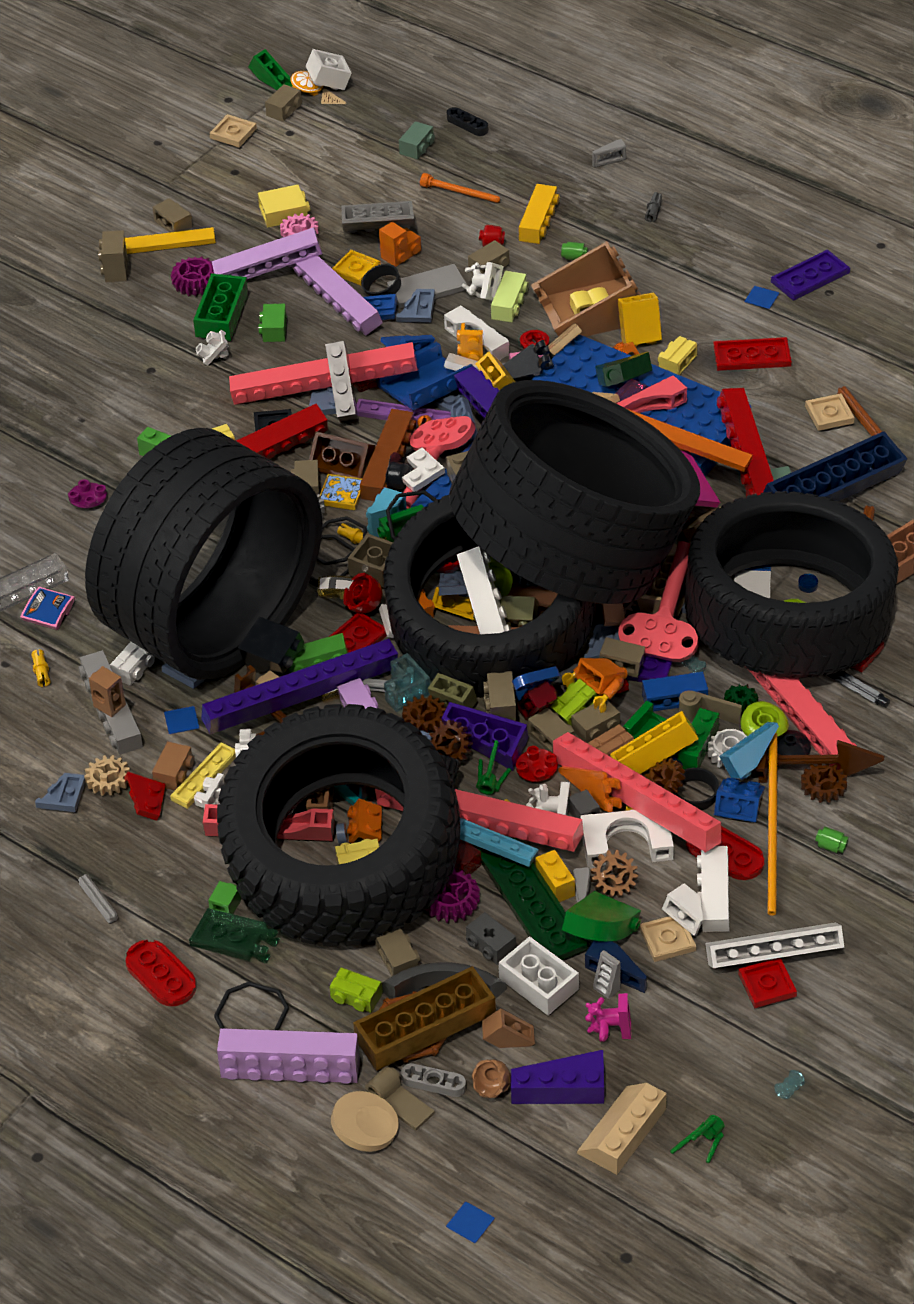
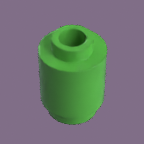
[561,242,588,260]
[815,827,849,854]

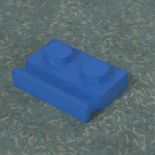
[363,294,397,320]

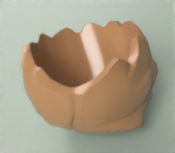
[472,1059,511,1098]

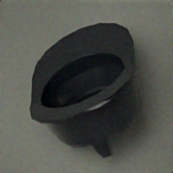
[386,452,413,492]

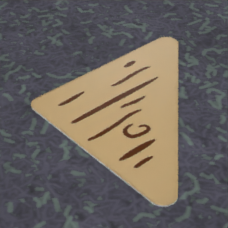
[321,89,346,104]

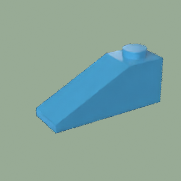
[719,722,779,779]

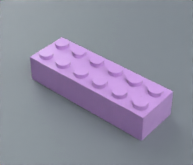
[217,1029,360,1084]

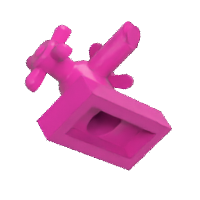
[585,993,631,1042]

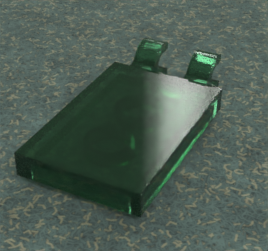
[189,908,280,963]

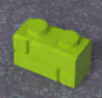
[550,679,597,726]
[330,968,383,1013]

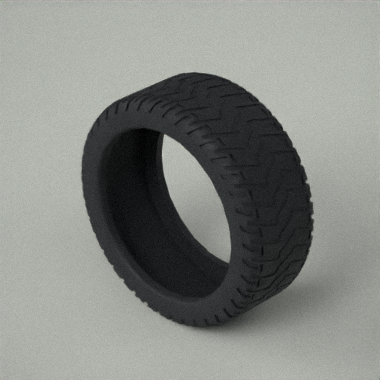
[684,491,899,678]
[383,495,595,696]

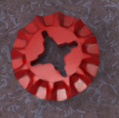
[520,330,549,349]

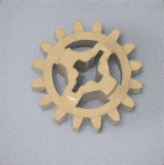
[84,755,130,796]

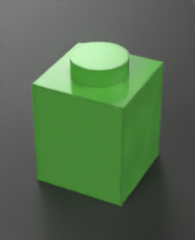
[208,881,241,920]

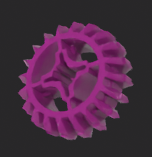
[171,256,214,297]
[425,868,480,923]

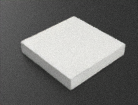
[444,353,480,371]

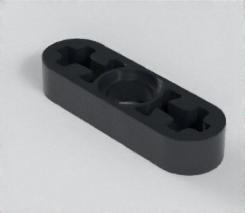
[447,107,488,136]

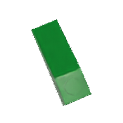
[248,49,292,90]

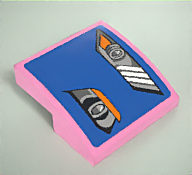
[20,587,75,630]

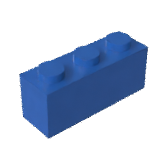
[642,672,708,712]

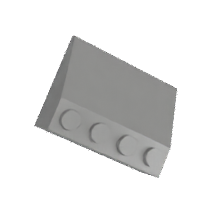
[341,201,414,233]

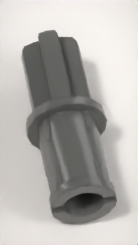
[645,192,662,222]

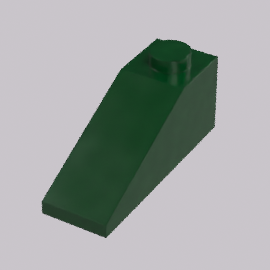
[595,352,653,387]

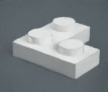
[402,448,445,492]

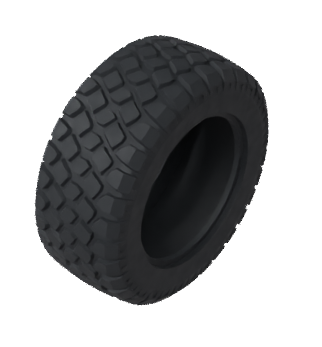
[217,704,460,946]

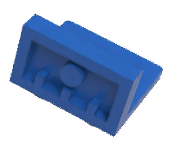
[380,335,435,351]
[714,778,765,822]

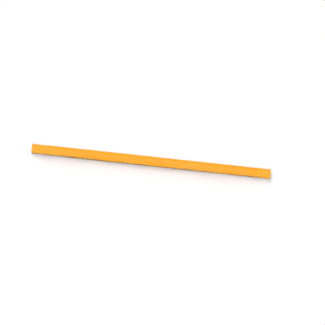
[768,733,777,916]

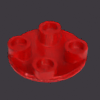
[516,746,558,782]

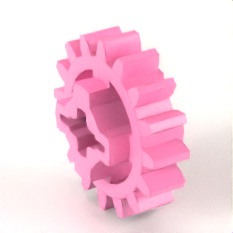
[280,213,319,237]

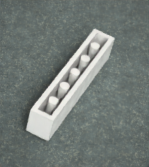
[457,546,511,634]
[705,922,844,968]

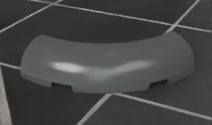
[382,962,507,999]

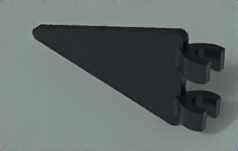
[503,340,554,380]

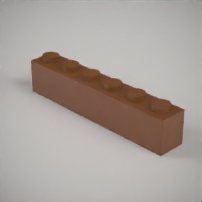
[360,409,416,501]

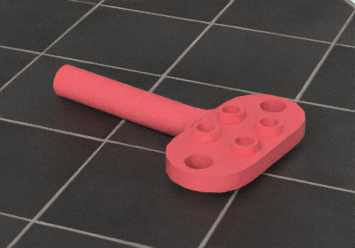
[403,416,476,509]
[618,541,699,662]

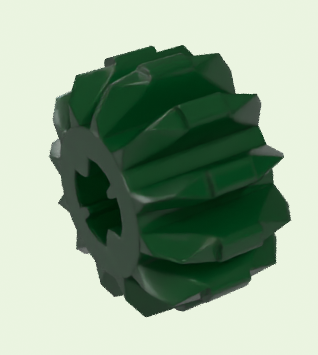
[723,683,759,714]

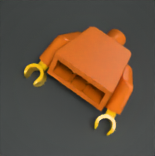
[562,658,628,713]

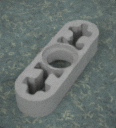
[401,1063,466,1097]

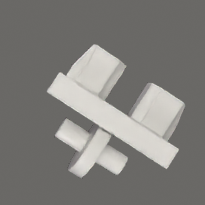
[196,330,229,366]
[194,773,225,809]

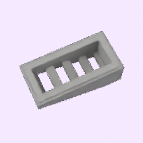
[592,139,626,167]
[573,867,591,903]
[593,950,621,999]

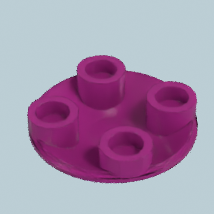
[68,479,107,508]

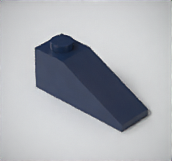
[585,940,647,993]

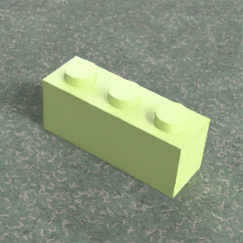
[491,271,529,322]

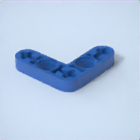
[512,666,561,701]

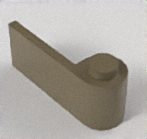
[679,690,742,725]
[365,1067,435,1131]

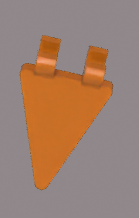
[558,766,622,812]

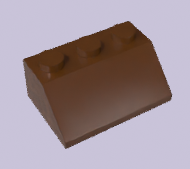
[309,431,376,479]

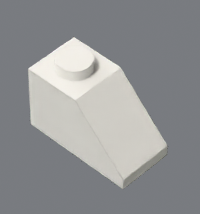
[662,883,703,936]

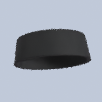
[361,264,401,296]
[674,768,719,810]

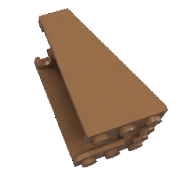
[531,242,641,337]

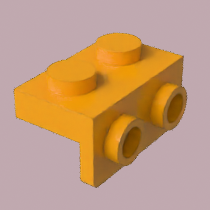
[457,323,484,361]

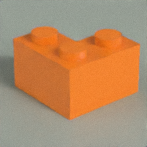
[379,222,421,267]

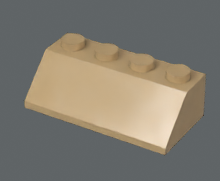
[577,1083,667,1175]

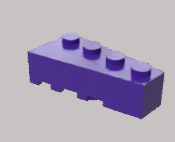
[442,702,528,771]
[511,1050,604,1104]

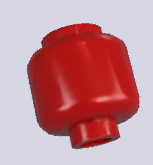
[479,225,505,247]

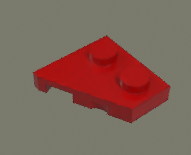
[124,771,165,821]

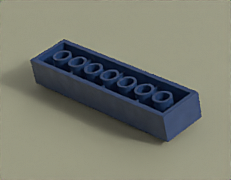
[763,431,907,501]

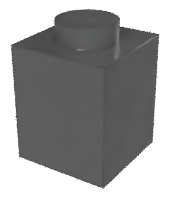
[568,789,600,818]

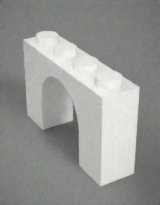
[580,810,674,869]

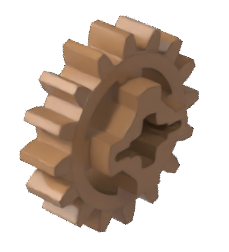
[590,850,638,898]

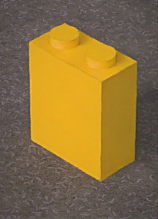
[618,293,662,347]

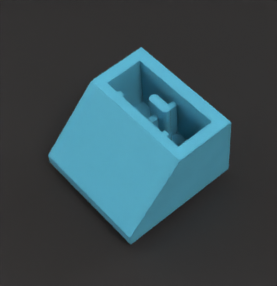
[366,487,406,538]

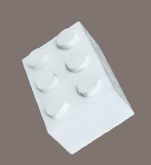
[499,936,579,1015]

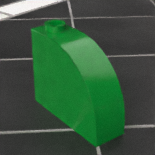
[562,891,641,941]

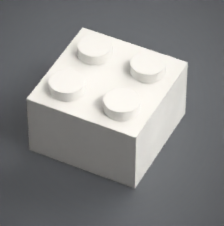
[306,49,352,90]

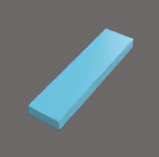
[460,818,539,867]

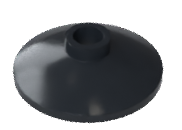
[777,730,811,755]

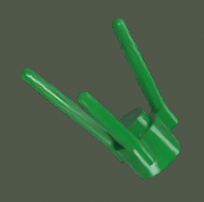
[476,740,511,795]
[670,1115,725,1163]

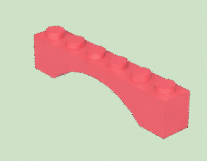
[616,375,687,413]
[203,804,335,841]

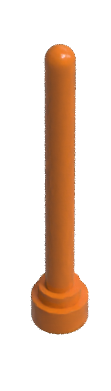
[420,173,500,203]

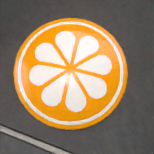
[290,71,323,96]

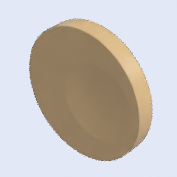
[331,1091,399,1152]

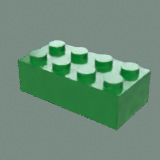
[193,273,248,341]

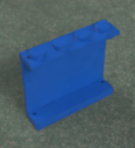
[376,342,473,411]

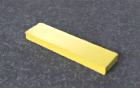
[170,742,236,809]

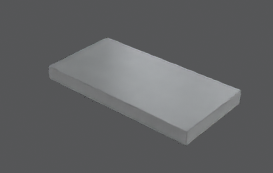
[387,264,467,308]

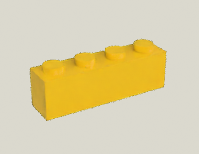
[519,184,560,244]
[610,711,699,774]

